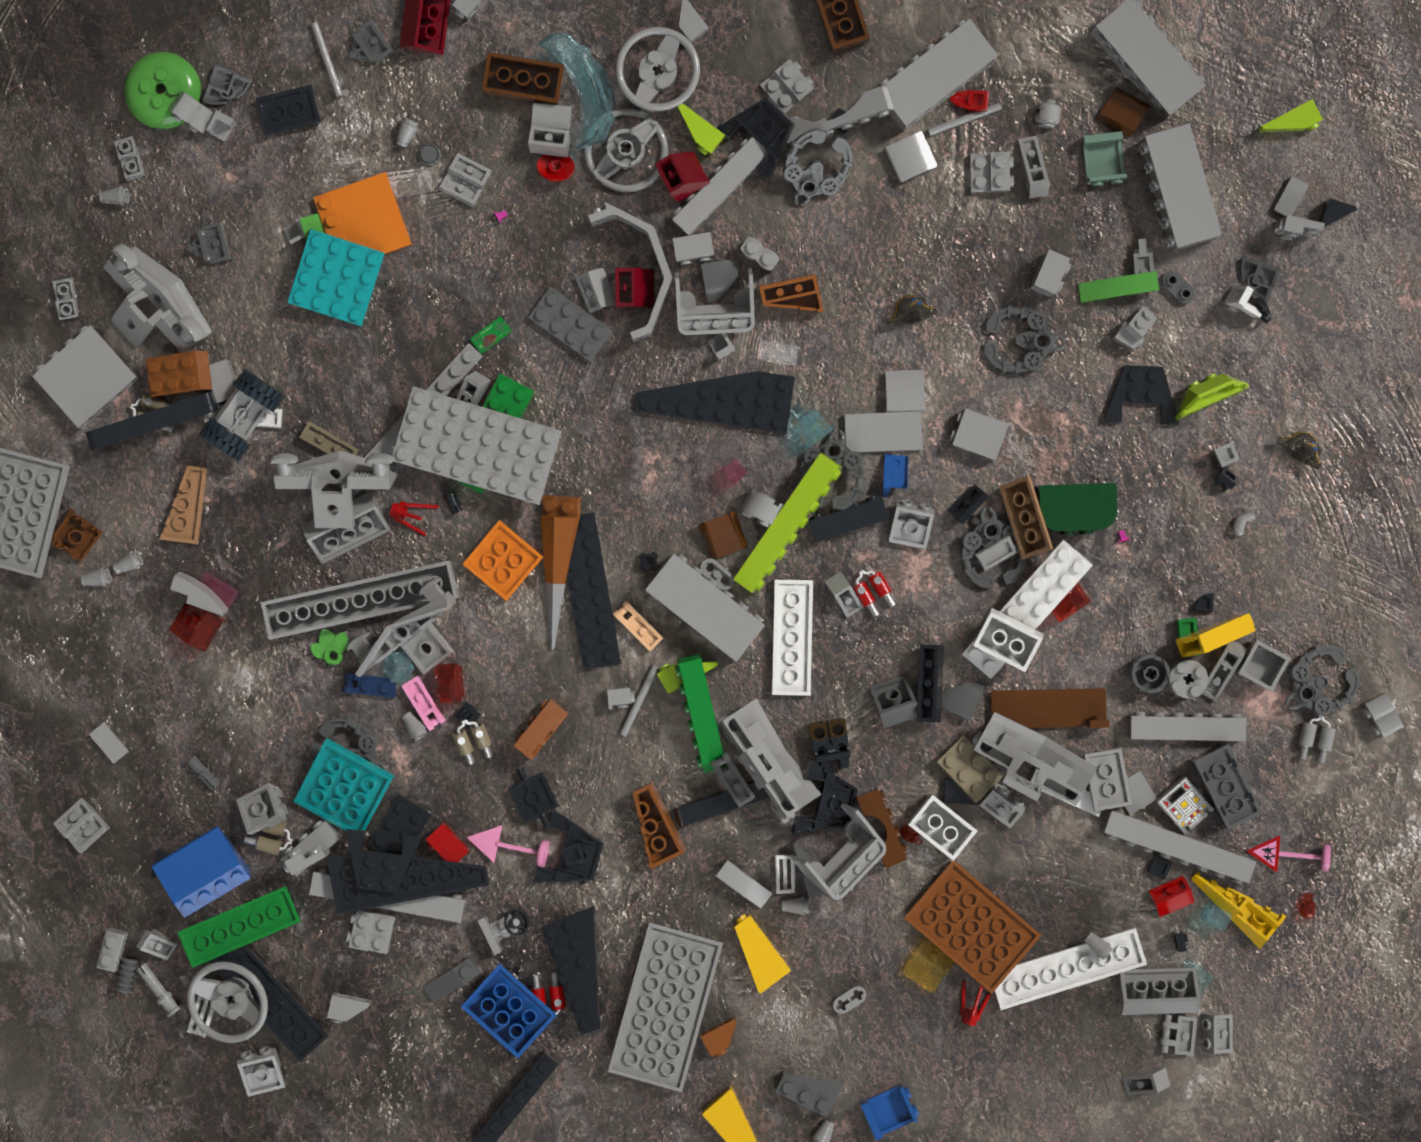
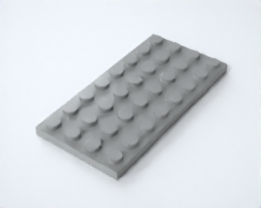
[392,386,562,505]
[608,922,723,1093]

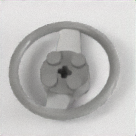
[615,27,700,111]
[584,108,668,193]
[187,962,268,1043]

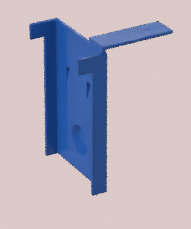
[882,453,909,497]

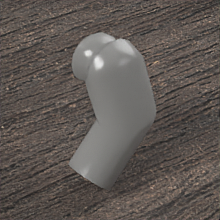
[1232,510,1255,536]

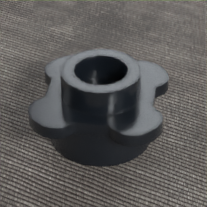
[639,552,659,572]

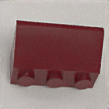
[399,0,451,55]

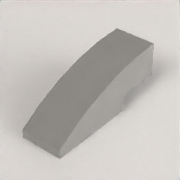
[170,572,228,616]
[716,859,773,908]

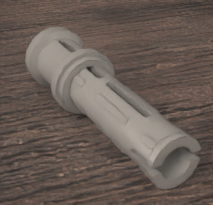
[136,963,182,1018]

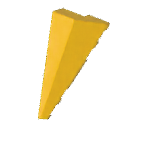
[1191,871,1287,949]

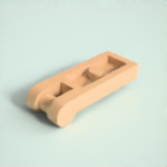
[612,600,663,651]

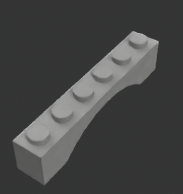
[786,86,894,148]

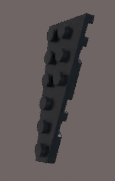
[541,906,600,1036]

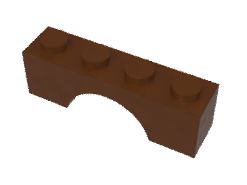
[856,787,908,868]

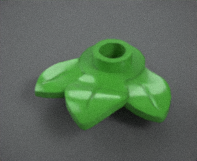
[310,628,348,665]

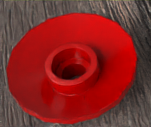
[537,155,575,181]

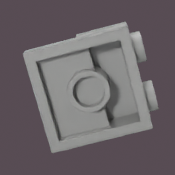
[760,59,814,114]
[970,152,1014,193]
[1274,215,1325,240]
[889,499,934,549]
[236,783,288,835]
[282,845,331,875]
[346,909,396,954]
[237,1046,286,1097]

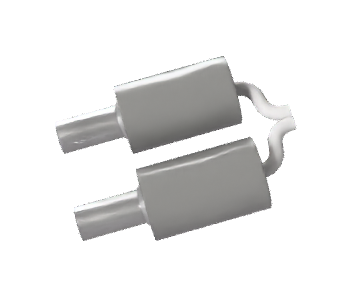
[1299,716,1336,764]

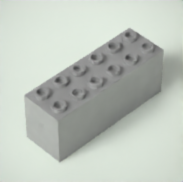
[1091,0,1206,121]
[878,19,998,132]
[1138,123,1222,252]
[646,553,765,662]

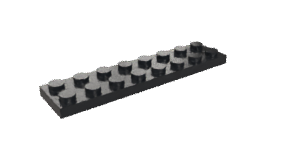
[567,512,621,670]
[209,945,329,1062]

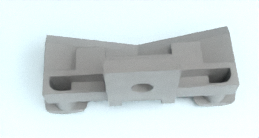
[104,244,212,353]
[269,450,398,528]
[347,577,456,677]
[716,698,821,823]
[973,712,1097,806]

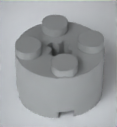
[741,488,784,527]
[1167,659,1208,698]

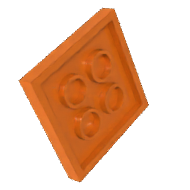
[463,520,543,601]

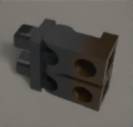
[808,717,851,771]

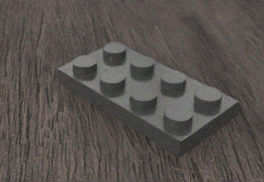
[528,286,613,362]

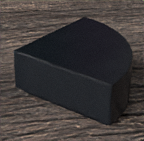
[1193,593,1214,612]

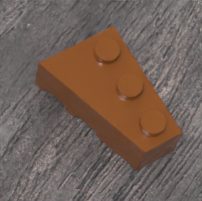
[758,273,823,312]
[514,699,569,760]

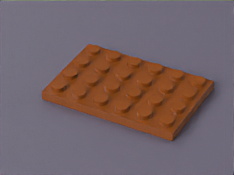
[904,860,1042,994]

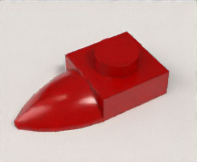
[949,90,990,112]

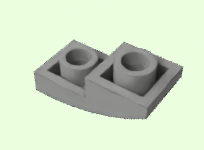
[114,136,145,182]
[52,277,79,320]

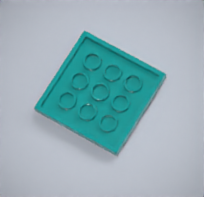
[287,228,385,326]
[293,738,395,832]

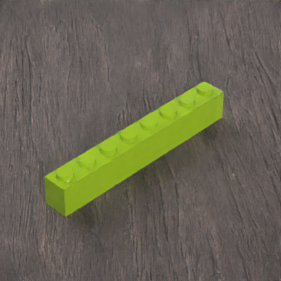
[733,453,842,593]

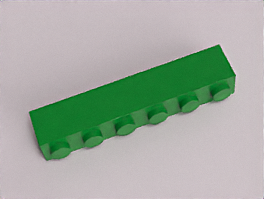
[675,654,726,773]

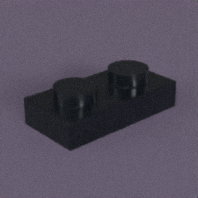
[948,484,989,524]

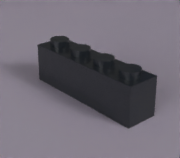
[808,495,889,543]
[917,644,944,723]

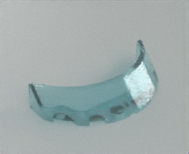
[538,32,616,151]

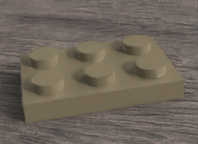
[936,735,1003,803]

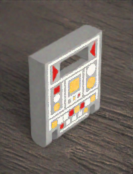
[1155,775,1214,835]

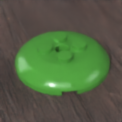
[124,52,201,129]

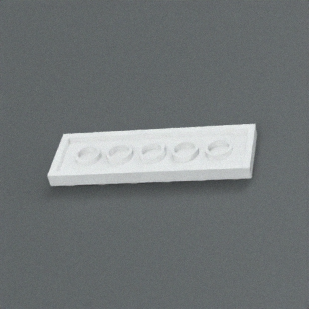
[772,580,813,696]

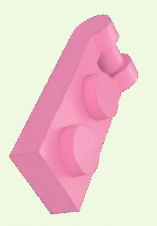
[402,676,446,731]

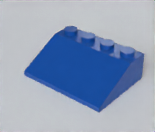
[152,826,251,918]
[461,964,557,1058]

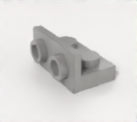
[980,783,1026,828]
[1202,1013,1233,1054]

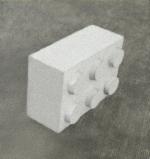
[973,608,1043,672]
[907,793,977,861]

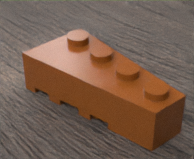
[633,781,687,869]

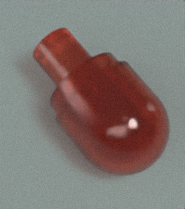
[900,824,922,845]
[1300,892,1316,919]

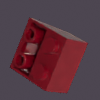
[655,152,710,203]
[615,268,654,309]

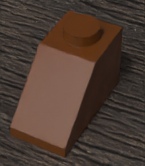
[701,1016,737,1057]

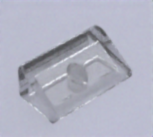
[758,340,799,366]

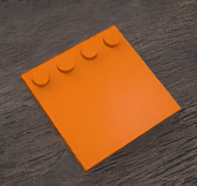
[313,172,412,255]

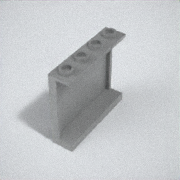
[32,325,140,429]

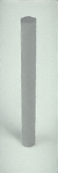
[310,22,343,97]
[927,103,1002,136]
[619,664,659,737]

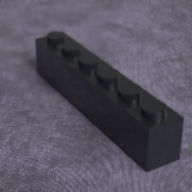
[471,1049,559,1142]

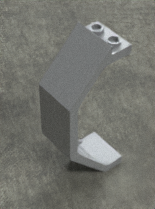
[588,202,672,342]

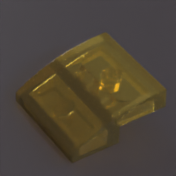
[901,939,955,994]

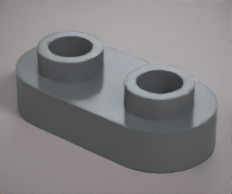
[1161,271,1195,304]

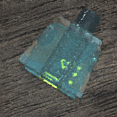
[791,403,836,451]

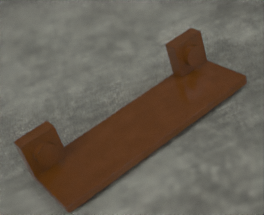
[991,688,1109,728]

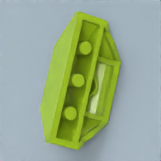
[1175,373,1249,420]

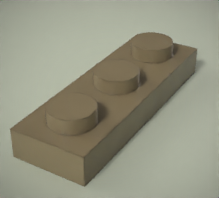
[299,421,359,455]

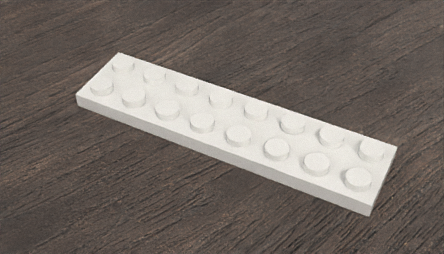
[962,539,1093,679]
[995,927,1147,1010]

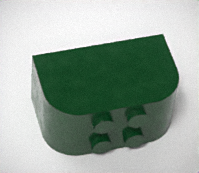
[1035,483,1117,535]

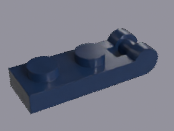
[341,673,398,698]

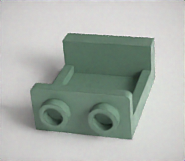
[1081,131,1127,186]

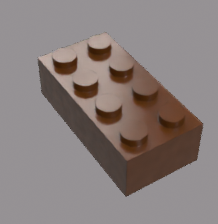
[815,0,870,54]
[482,52,565,105]

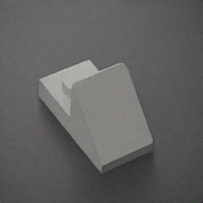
[136,929,178,960]

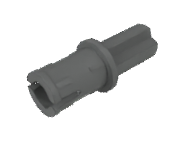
[187,756,220,791]

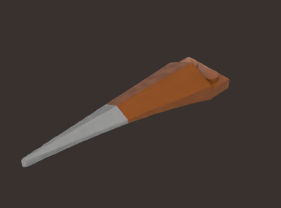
[540,494,581,650]

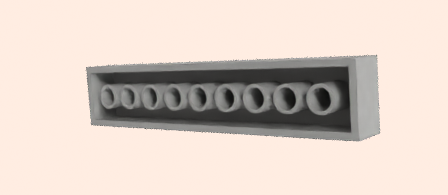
[260,560,459,640]

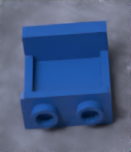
[860,1084,919,1141]

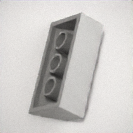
[301,492,391,564]
[1119,968,1201,1015]

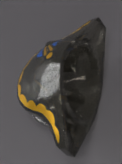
[888,295,937,328]
[1276,431,1323,469]

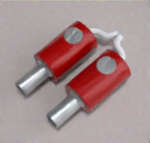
[852,570,896,617]
[530,972,566,1015]

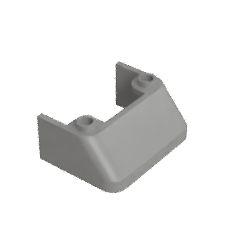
[675,269,755,335]
[790,803,886,900]

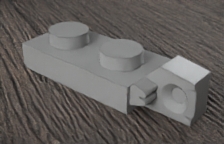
[1133,238,1154,274]

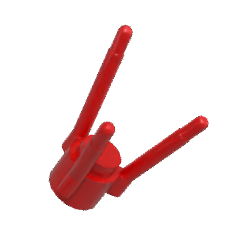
[390,501,439,536]
[959,981,991,1026]

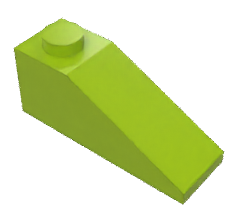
[1258,99,1323,132]
[677,103,725,156]
[657,661,718,694]

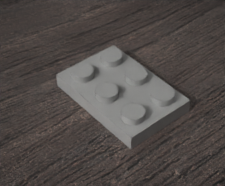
[1083,748,1132,812]

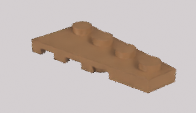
[159,465,208,544]

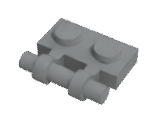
[1159,1014,1198,1056]

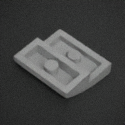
[884,131,937,183]
[439,153,492,207]
[885,370,925,412]
[53,798,110,853]

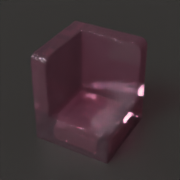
[721,458,748,486]

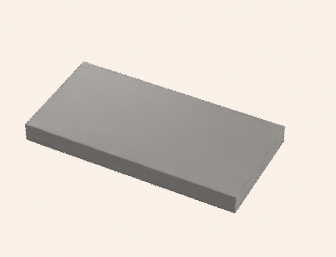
[844,411,923,452]

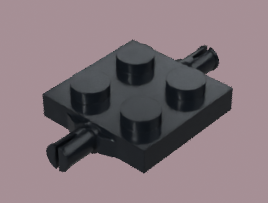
[508,766,560,829]

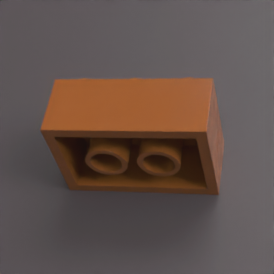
[146,351,212,397]

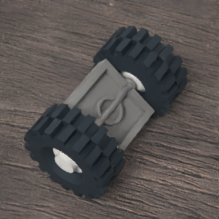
[199,369,285,461]

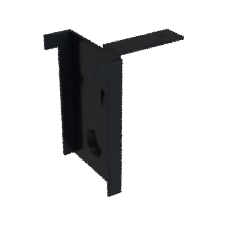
[942,778,980,805]

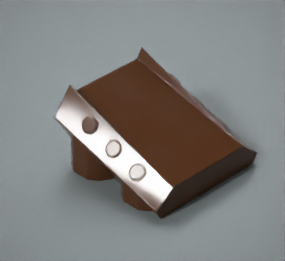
[1096,87,1151,137]
[51,508,103,563]
[699,511,748,559]

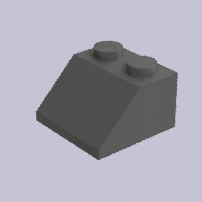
[870,675,917,728]

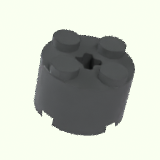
[1128,654,1170,693]

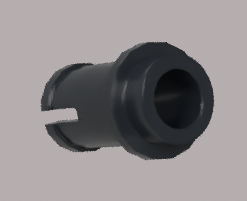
[443,489,463,515]

